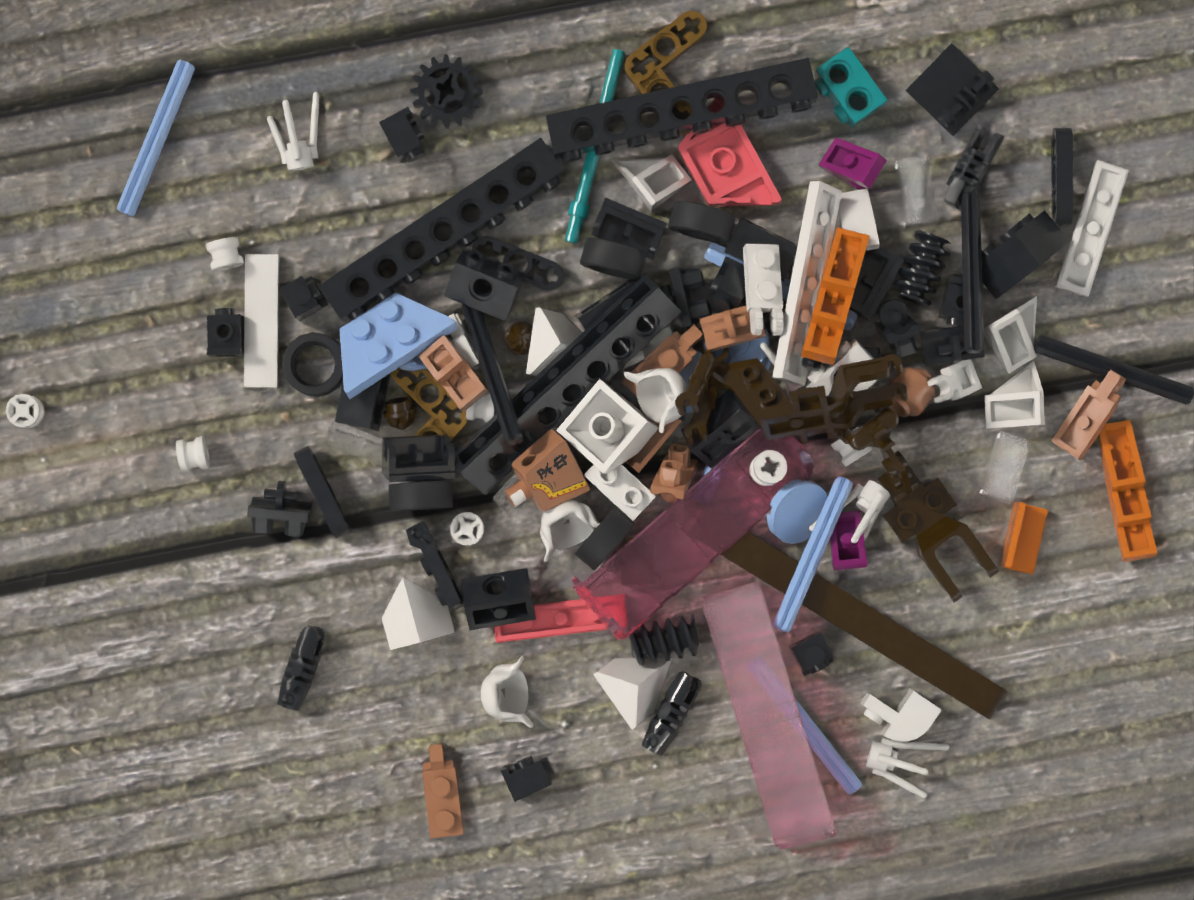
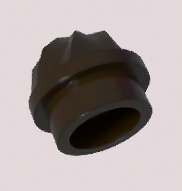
[505,322,533,355]
[383,397,417,430]

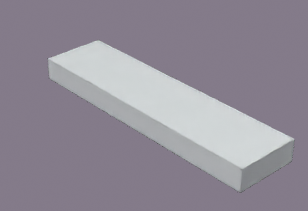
[1055,160,1129,297]
[244,254,280,388]

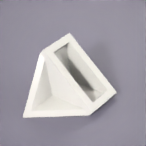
[612,154,692,212]
[984,296,1037,374]
[526,308,582,376]
[985,361,1045,429]
[382,577,455,650]
[593,658,672,729]

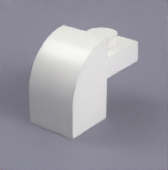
[860,689,941,741]

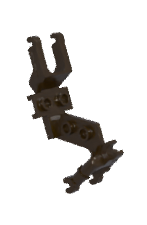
[675,347,908,445]
[834,387,999,603]

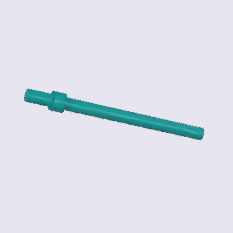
[564,49,625,244]

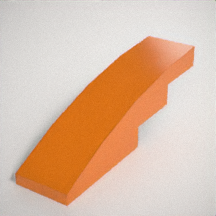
[801,227,870,365]
[1098,420,1158,562]

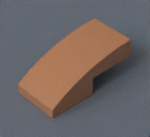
[418,335,489,411]

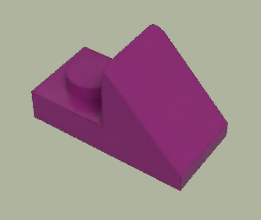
[819,137,887,190]
[830,510,867,570]

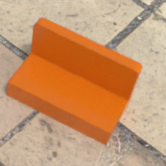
[999,502,1048,575]

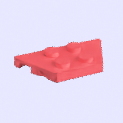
[678,98,782,207]

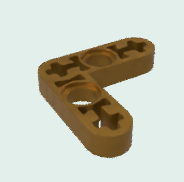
[625,11,707,135]
[391,368,468,443]

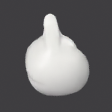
[624,368,687,433]
[540,500,600,562]
[481,656,533,728]

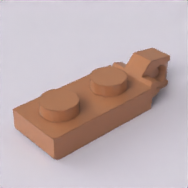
[621,325,704,397]
[1052,370,1126,460]
[422,743,464,839]

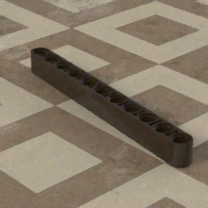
[678,501,1007,720]

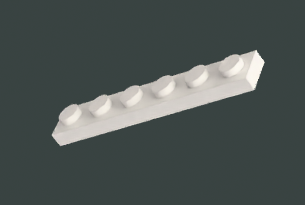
[772,181,842,386]

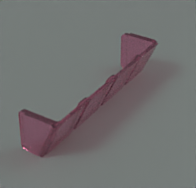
[571,428,815,640]
[700,580,836,849]

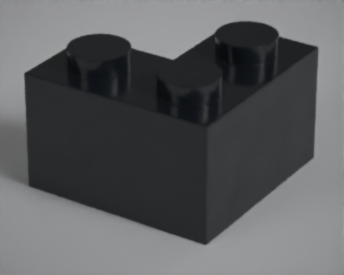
[982,210,1069,299]

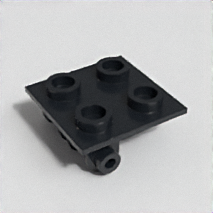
[905,43,999,136]

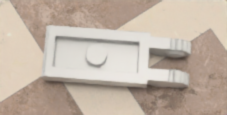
[743,244,784,336]

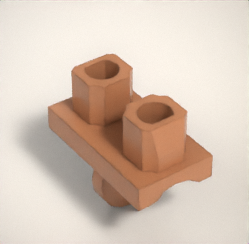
[699,306,767,352]
[651,443,698,503]

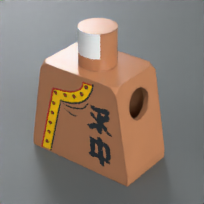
[504,429,590,511]

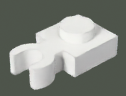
[448,313,480,369]
[927,359,982,403]

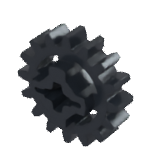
[410,55,483,129]

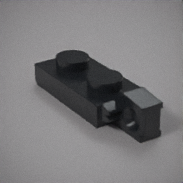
[406,521,464,610]

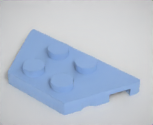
[339,292,458,399]

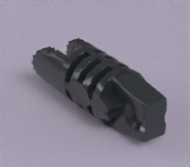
[944,125,1004,210]
[277,626,325,711]
[642,671,702,756]

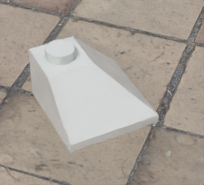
[556,379,659,474]

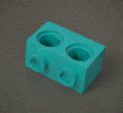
[813,46,887,128]

